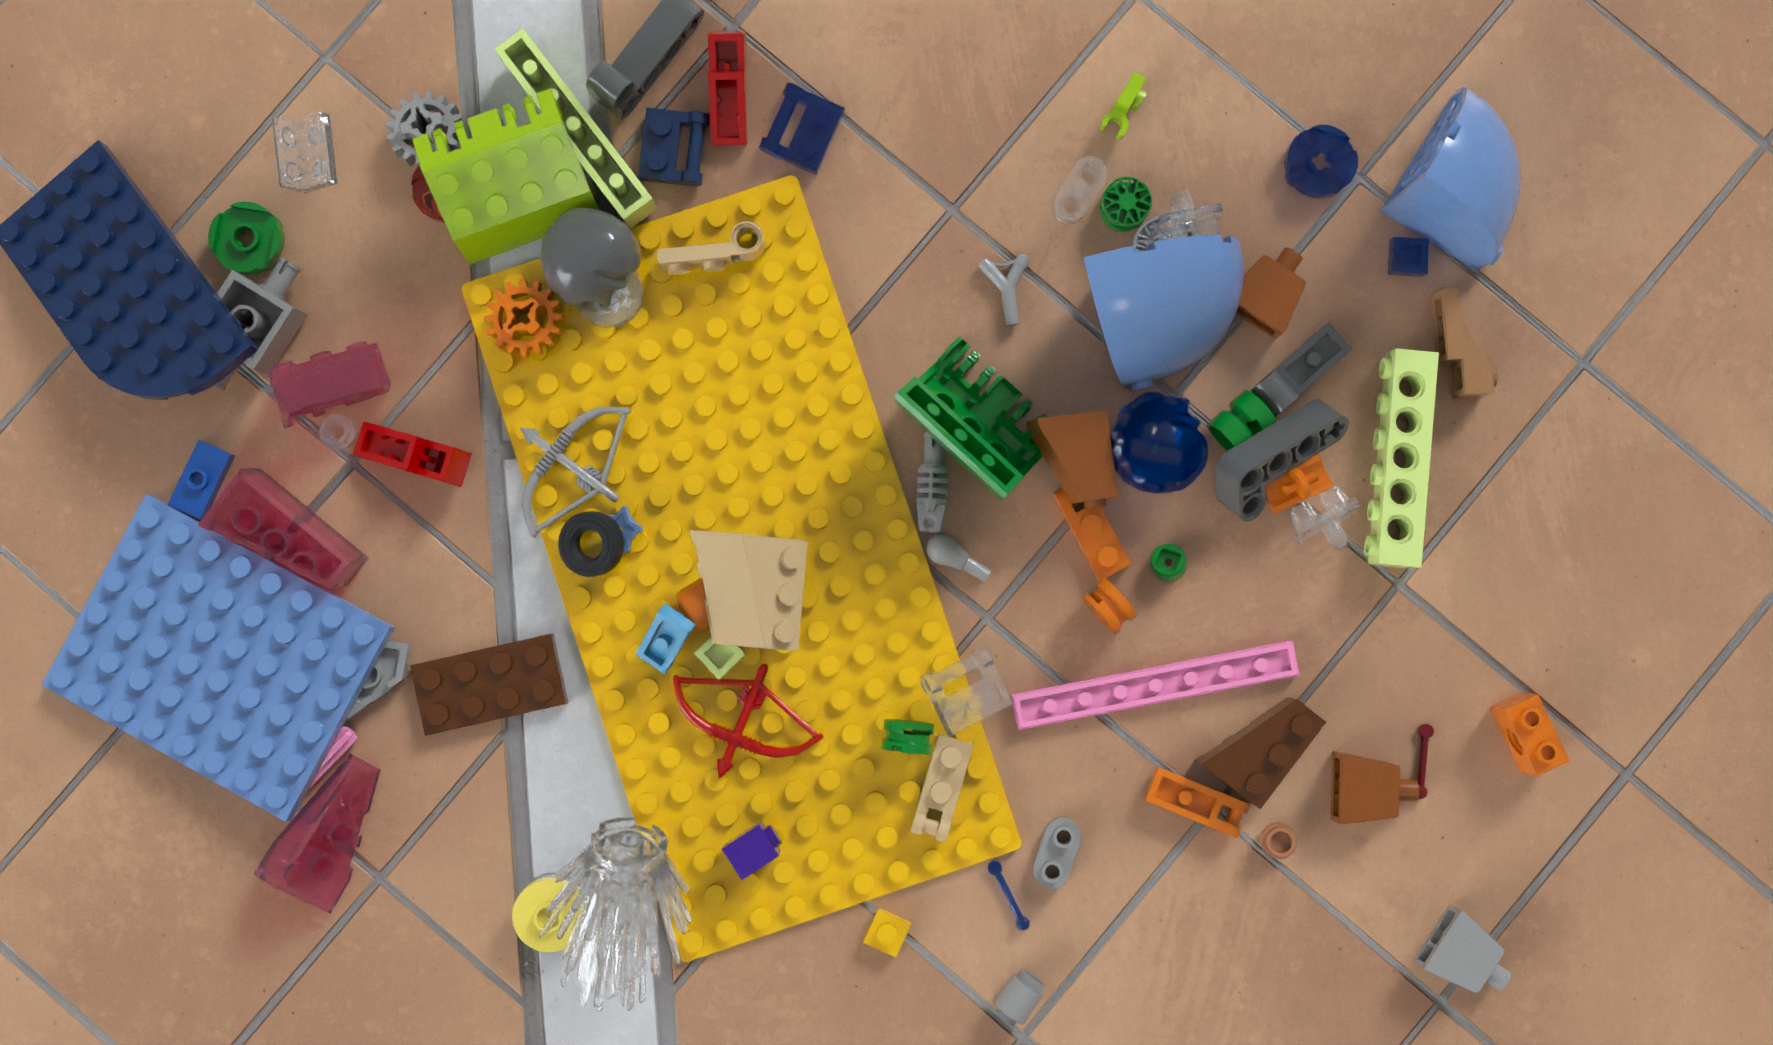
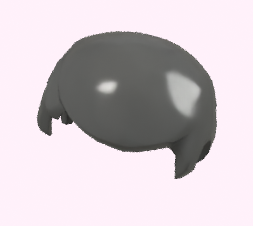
[541,207,641,307]

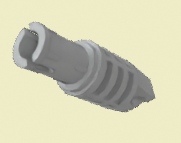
[916,432,950,533]

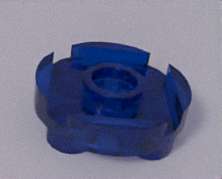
[1284,125,1358,198]

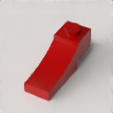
[708,31,748,145]
[353,421,472,487]

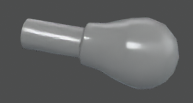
[926,533,991,582]

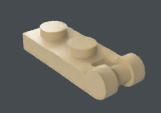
[910,733,974,842]

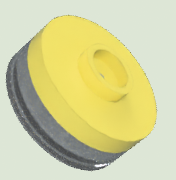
[512,873,589,952]

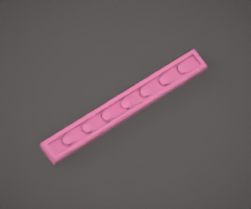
[1010,640,1300,730]

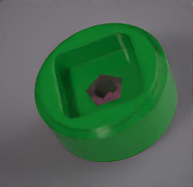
[1150,544,1187,582]

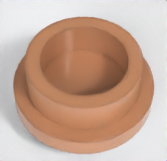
[1260,822,1297,859]

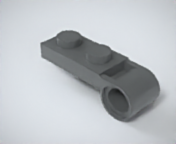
[1250,322,1352,417]

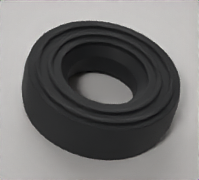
[558,511,624,577]

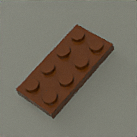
[410,633,568,736]

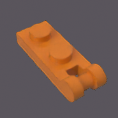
[1052,488,1131,581]
[1144,766,1251,838]

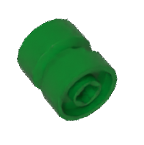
[1207,390,1276,451]

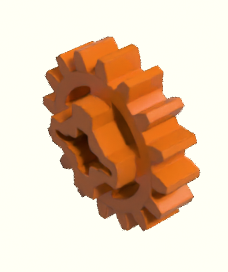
[484,278,565,359]

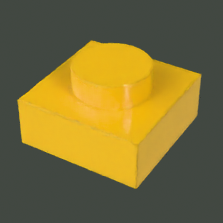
[863,907,911,958]

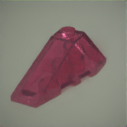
[254,753,380,914]

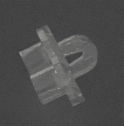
[1150,190,1224,240]
[1289,485,1360,550]

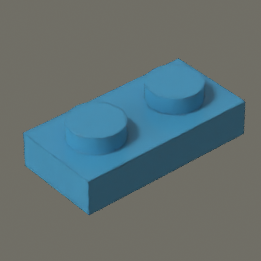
[636,603,696,674]

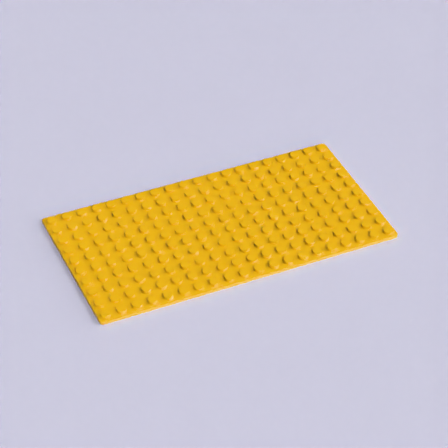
[462,175,1022,962]

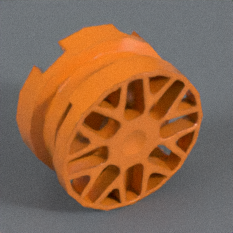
[1082,578,1137,635]

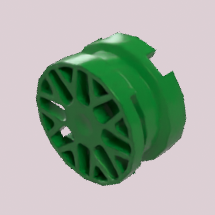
[1099,176,1152,232]
[881,719,934,755]

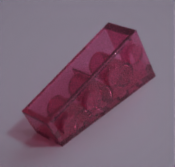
[198,468,369,589]

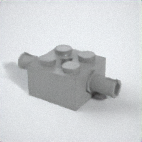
[214,257,308,390]

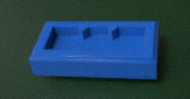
[168,440,235,520]

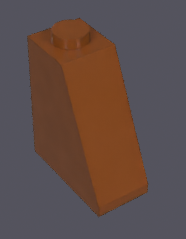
[1026,410,1119,509]

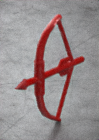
[673,664,824,779]

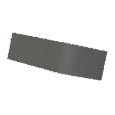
[586,0,704,120]
[1215,399,1349,521]

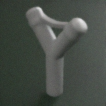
[979,254,1029,326]

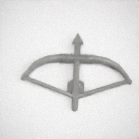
[520,407,631,538]

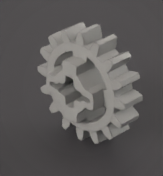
[385,91,466,169]

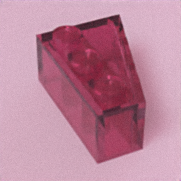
[267,341,391,429]

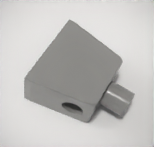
[1413,904,1511,993]

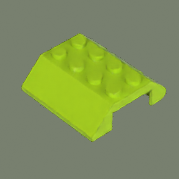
[413,88,601,265]

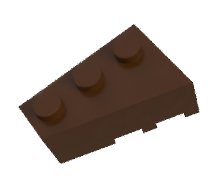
[1194,697,1326,809]

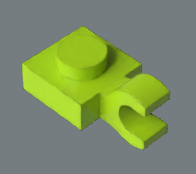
[1100,72,1147,140]

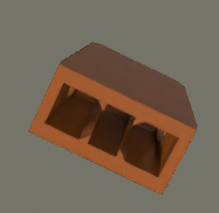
[1236,247,1306,339]
[1331,751,1419,824]

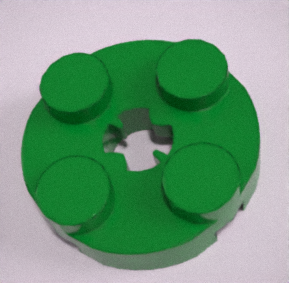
[208,202,284,275]

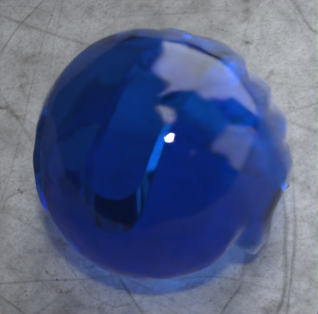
[1110,392,1208,494]

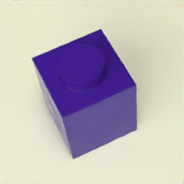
[722,820,782,880]

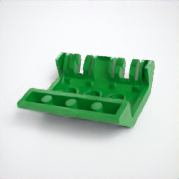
[894,336,1047,501]

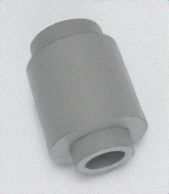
[994,968,1045,1026]

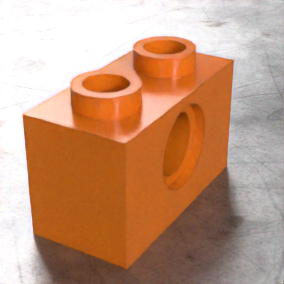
[1490,692,1570,776]

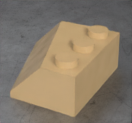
[689,530,808,651]

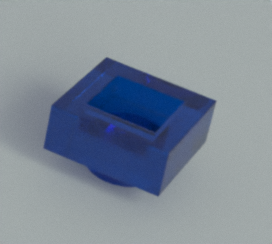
[1388,237,1429,277]

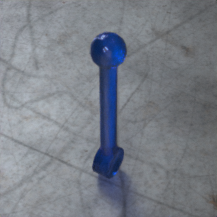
[987,860,1030,931]

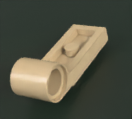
[657,221,766,275]

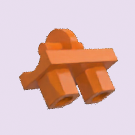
[1265,454,1334,514]

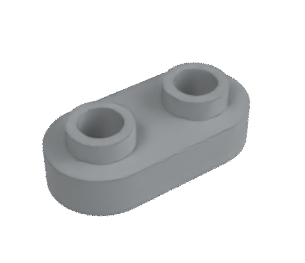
[1032,817,1081,889]

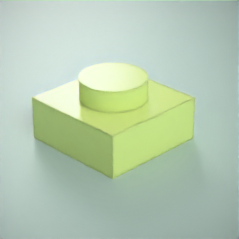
[694,637,746,680]

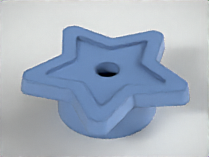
[601,506,643,553]

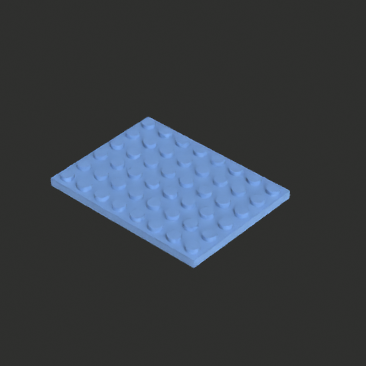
[42,494,395,822]

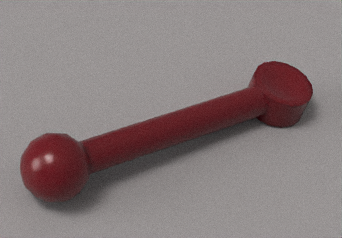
[1417,724,1434,799]

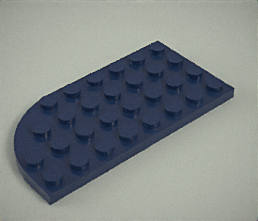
[0,140,258,400]

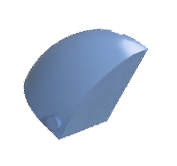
[1380,87,1521,271]
[1083,235,1244,392]

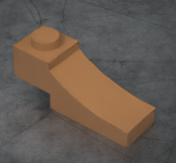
[1431,287,1498,399]

